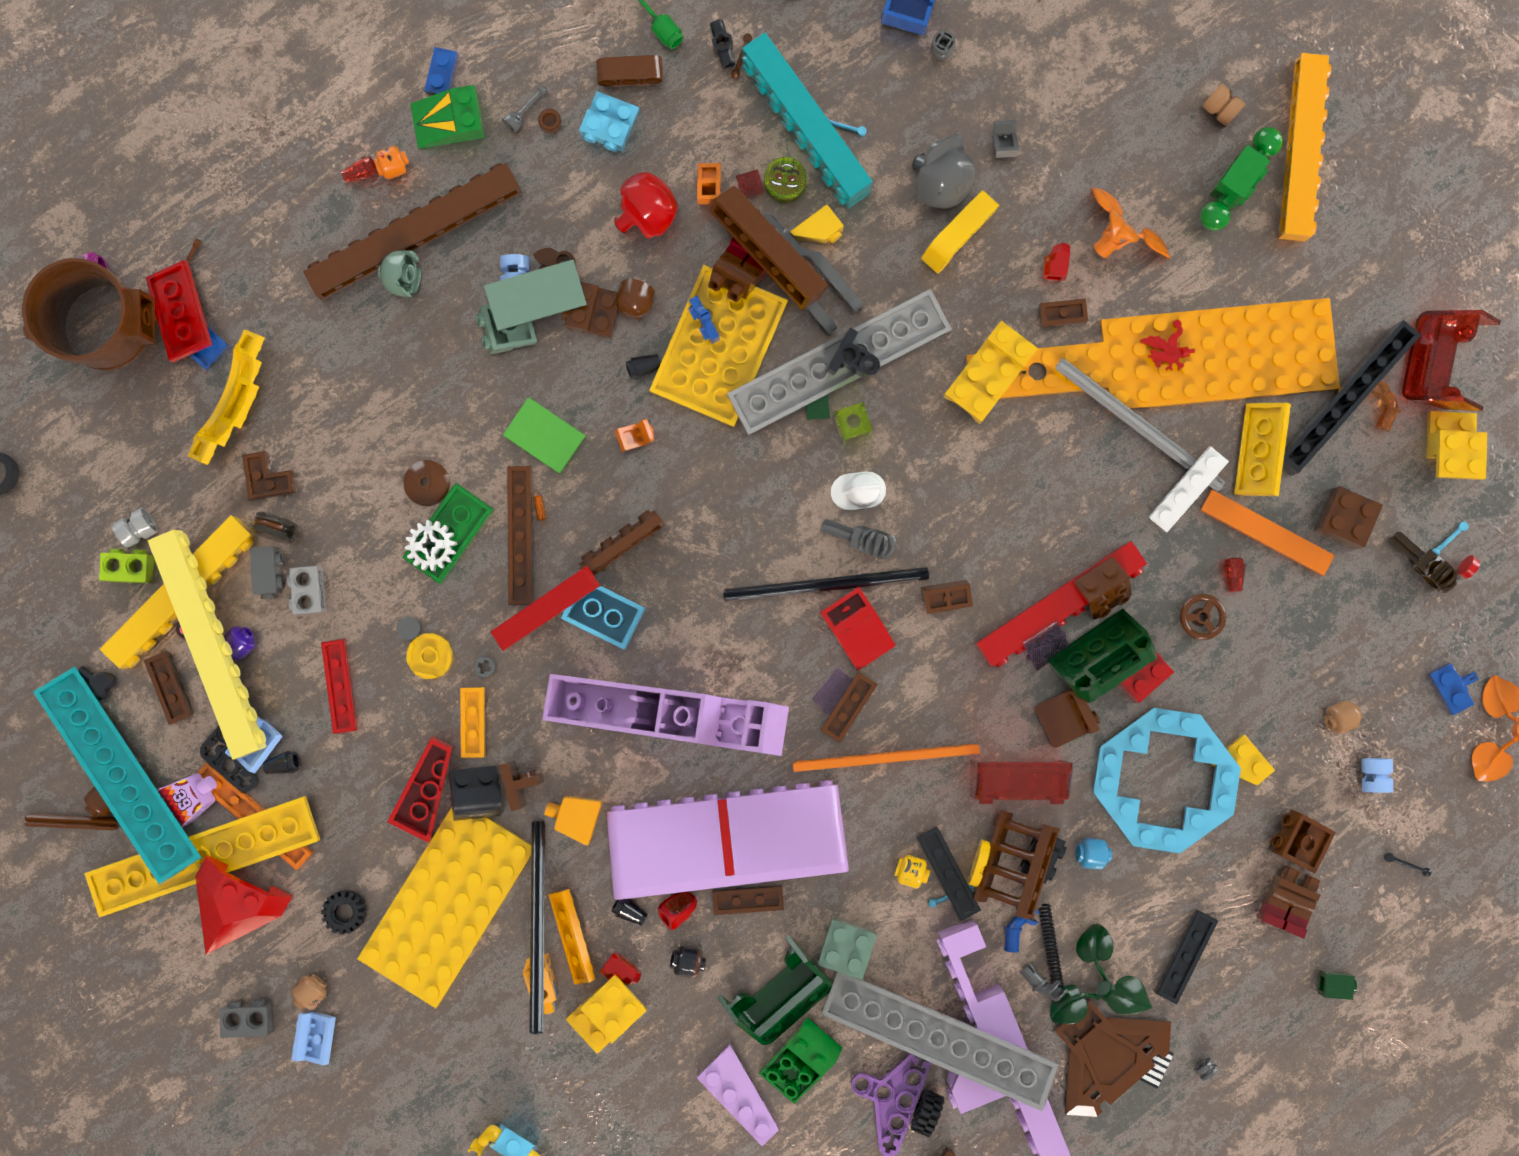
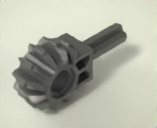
[821,519,896,559]

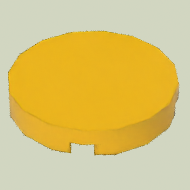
[406,633,453,679]
[968,840,991,887]

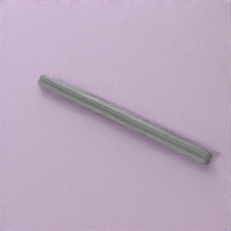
[1055,358,1225,492]

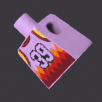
[157,773,217,827]

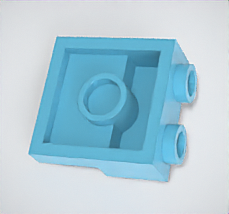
[579,91,640,152]

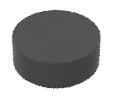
[396,617,421,640]

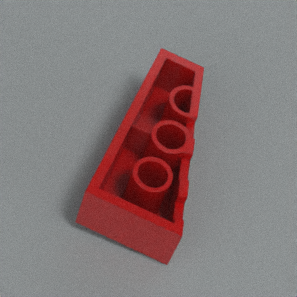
[387,735,453,843]

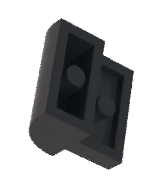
[449,766,501,821]

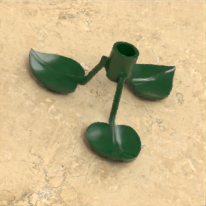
[1050,924,1152,1025]

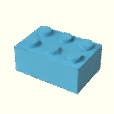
[561,586,646,650]

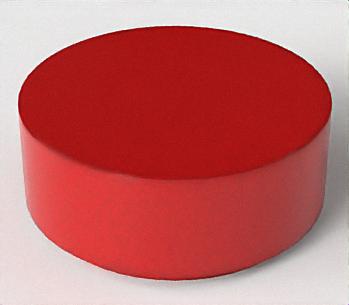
[1457,555,1480,579]

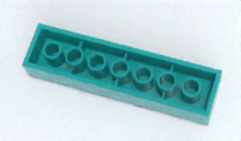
[741,32,873,209]

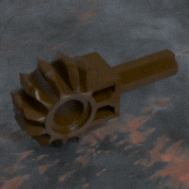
[1390,531,1460,594]

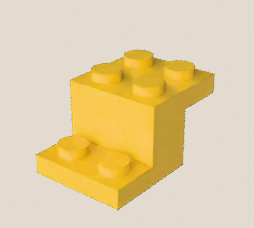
[1426,411,1487,480]
[565,975,647,1054]

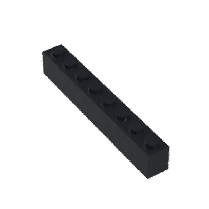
[1282,320,1421,476]

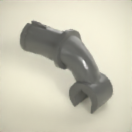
[1019,962,1067,1001]

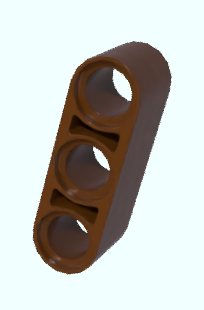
[596,55,663,86]

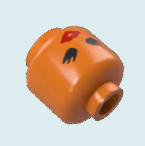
[373,145,409,179]

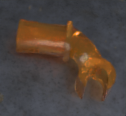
[1371,381,1401,432]

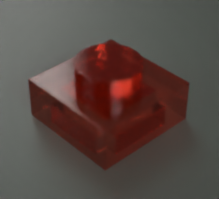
[736,169,764,198]

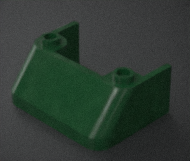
[717,935,833,1045]

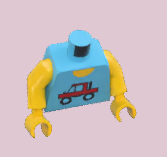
[468,1123,540,1156]

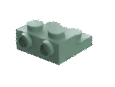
[476,304,537,355]

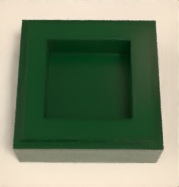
[806,395,830,420]

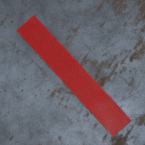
[491,566,600,651]

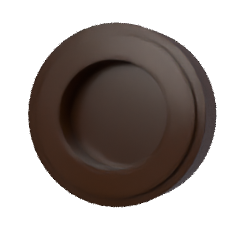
[538,109,562,133]

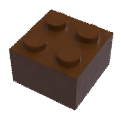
[1314,486,1383,549]

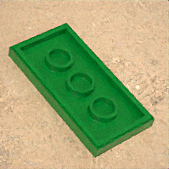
[402,483,494,584]

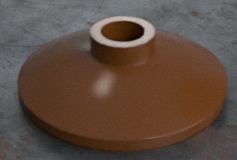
[404,460,450,506]

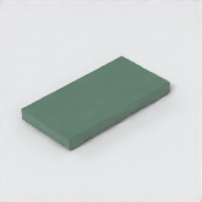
[484,260,587,331]

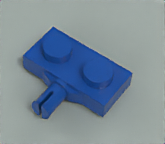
[688,296,720,344]
[1428,663,1479,715]

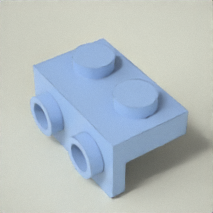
[225,718,283,774]
[292,1011,336,1065]

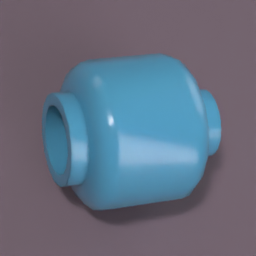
[1075,838,1112,870]

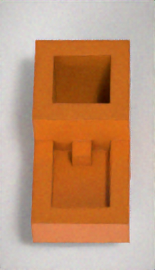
[697,163,721,205]

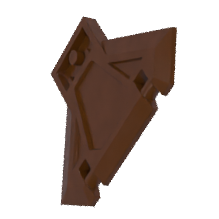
[1054,998,1171,1117]

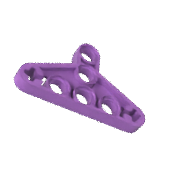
[851,1053,931,1156]

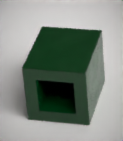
[1318,970,1357,1000]

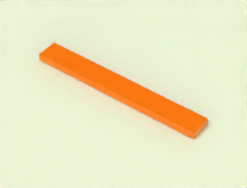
[793,743,980,772]

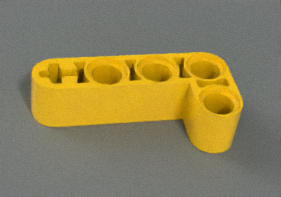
[921,190,1000,274]

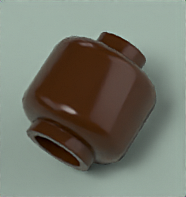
[84,786,111,817]

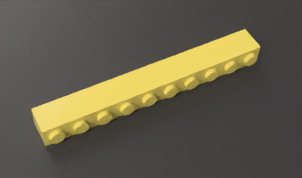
[147,530,267,760]

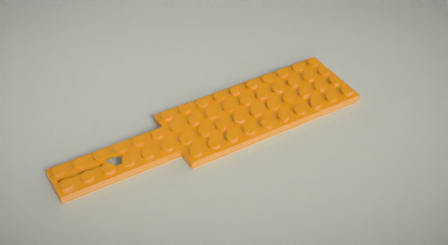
[966,298,1340,409]

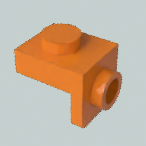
[614,419,654,453]

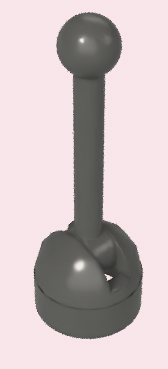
[502,86,547,133]

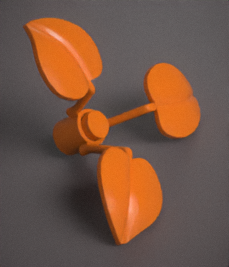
[1090,187,1171,259]
[1471,675,1519,782]

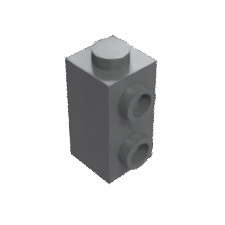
[250,546,285,599]

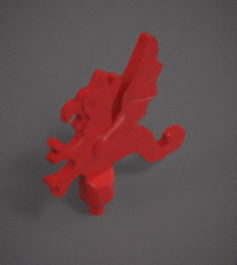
[1140,320,1195,371]

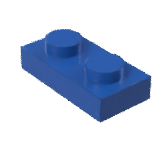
[424,47,458,95]

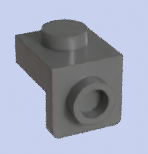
[992,120,1019,158]

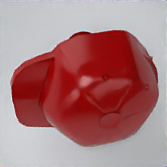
[614,172,678,239]

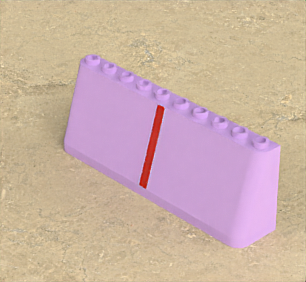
[606,780,849,900]

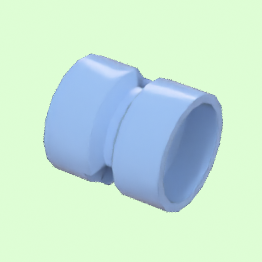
[500,254,530,280]
[1361,758,1394,793]

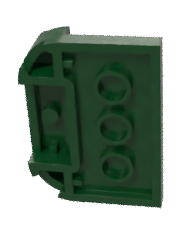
[1047,609,1157,703]

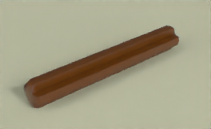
[24,813,119,830]

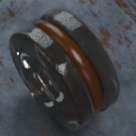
[251,512,298,544]

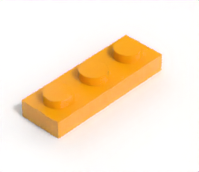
[460,687,486,758]

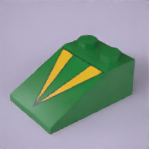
[410,85,486,149]

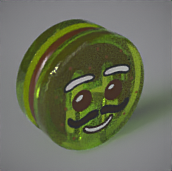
[764,157,807,203]

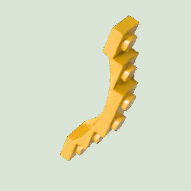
[187,329,265,465]

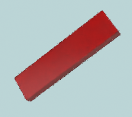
[321,639,358,734]

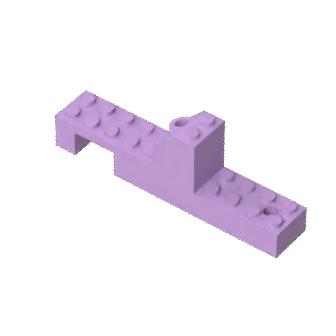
[542,674,789,756]
[936,918,1071,1156]

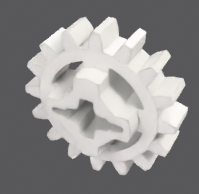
[405,520,457,571]

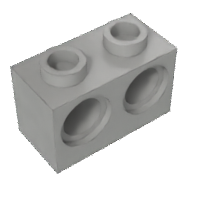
[287,566,327,615]

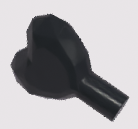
[78,666,116,701]

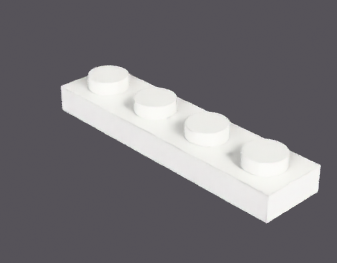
[1148,446,1229,532]

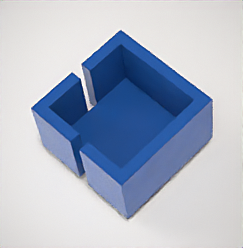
[881,0,935,36]

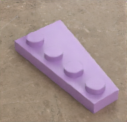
[697,1043,779,1146]

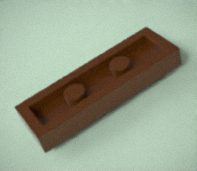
[144,651,193,725]
[821,672,878,743]
[712,886,784,915]

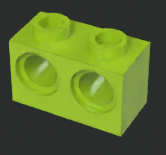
[99,549,155,583]

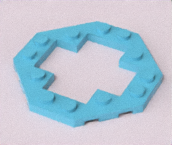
[1093,707,1241,853]

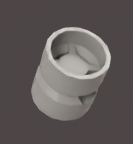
[112,507,158,549]

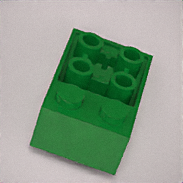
[759,1018,843,1104]

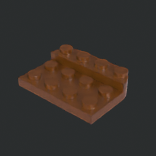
[579,510,665,576]

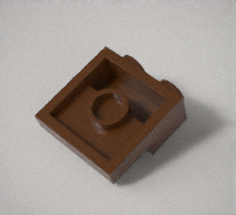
[562,281,619,339]
[1271,809,1336,874]

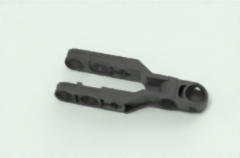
[762,214,864,335]

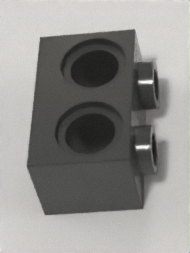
[219,999,274,1038]

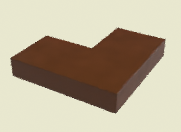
[242,451,296,501]

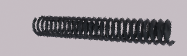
[1038,904,1064,988]

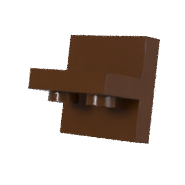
[499,761,544,811]

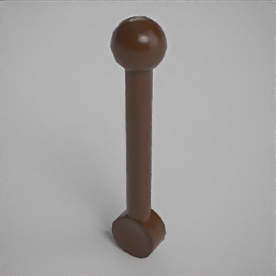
[731,33,752,78]
[186,238,201,263]

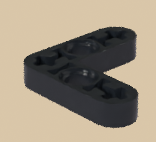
[200,725,259,792]

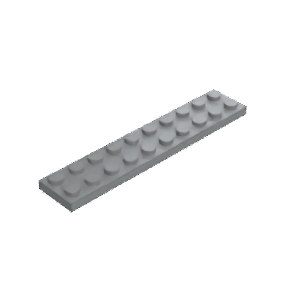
[727,289,952,435]
[822,972,1060,1111]

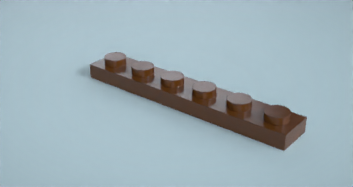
[507,466,533,605]

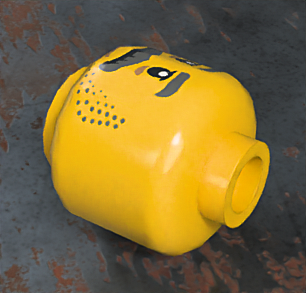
[894,855,930,889]

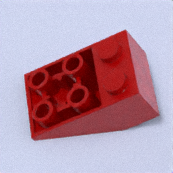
[819,587,896,671]

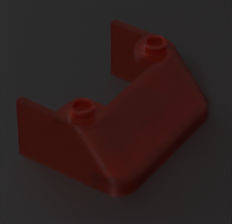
[1402,310,1501,411]
[970,759,1073,804]

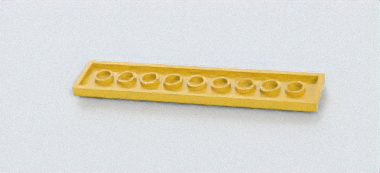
[84,796,320,918]

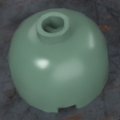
[378,250,421,297]

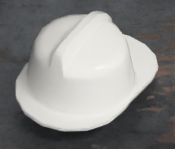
[831,471,886,510]

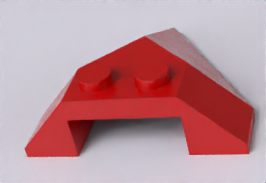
[195,855,293,955]

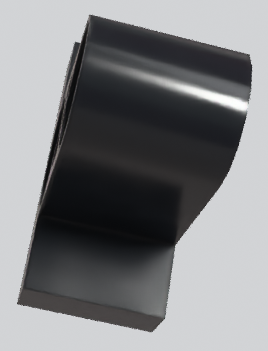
[826,327,880,378]

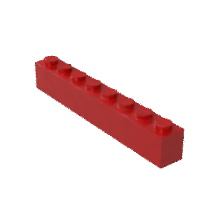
[974,541,1147,668]

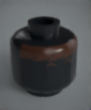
[670,946,706,978]

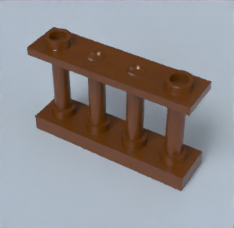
[973,810,1060,919]

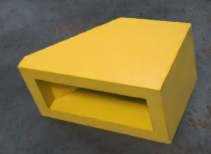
[790,204,844,245]

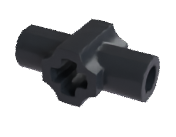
[710,19,735,69]

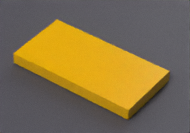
[1234,403,1291,496]

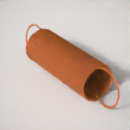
[533,489,546,527]

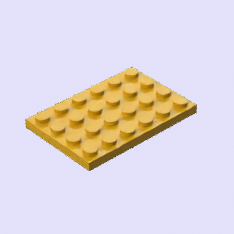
[649,265,788,427]

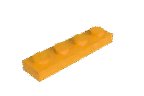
[548,889,596,985]

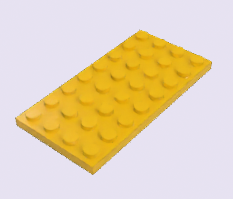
[357,807,531,1008]

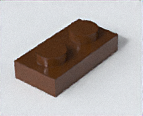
[1039,298,1088,328]

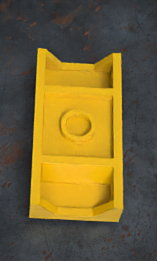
[943,321,1038,424]

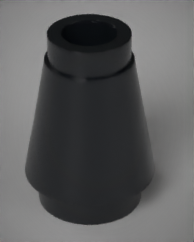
[625,354,661,380]
[263,751,300,774]
[611,898,648,926]

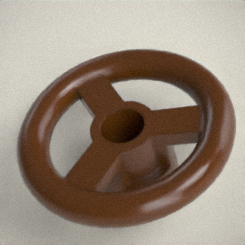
[1180,594,1226,640]

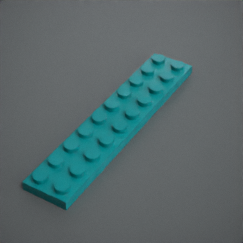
[33,667,202,885]

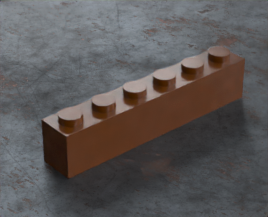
[709,185,828,311]

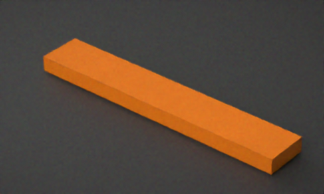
[1200,490,1335,576]
[198,762,313,870]

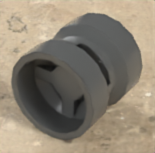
[931,30,956,60]

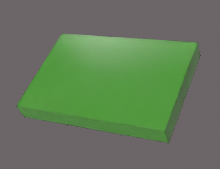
[503,397,586,474]

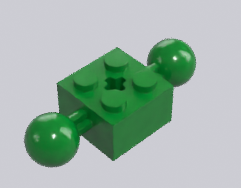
[1200,127,1283,231]

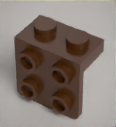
[1074,556,1132,620]
[1035,689,1100,748]

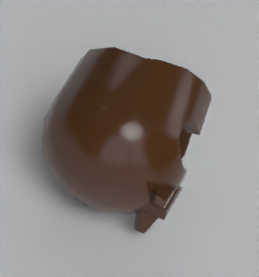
[615,279,655,321]

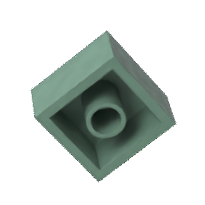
[817,916,877,980]

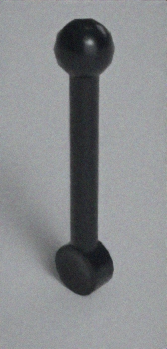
[1384,853,1432,877]

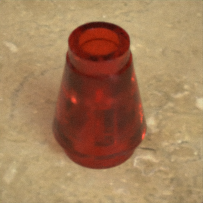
[341,156,378,183]
[1222,558,1246,592]

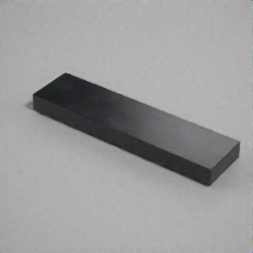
[916,826,981,921]
[1154,909,1218,1004]

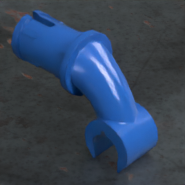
[1004,910,1040,953]

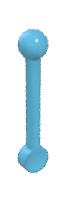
[828,119,867,137]
[1432,522,1469,556]
[928,884,974,908]

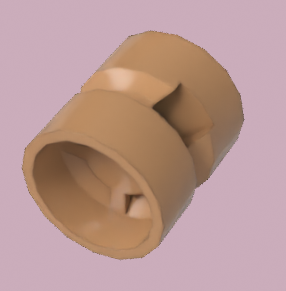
[1202,83,1246,127]

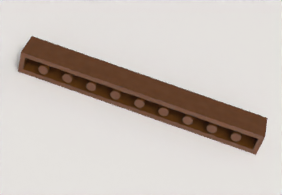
[303,163,522,300]

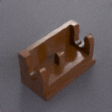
[921,580,973,614]

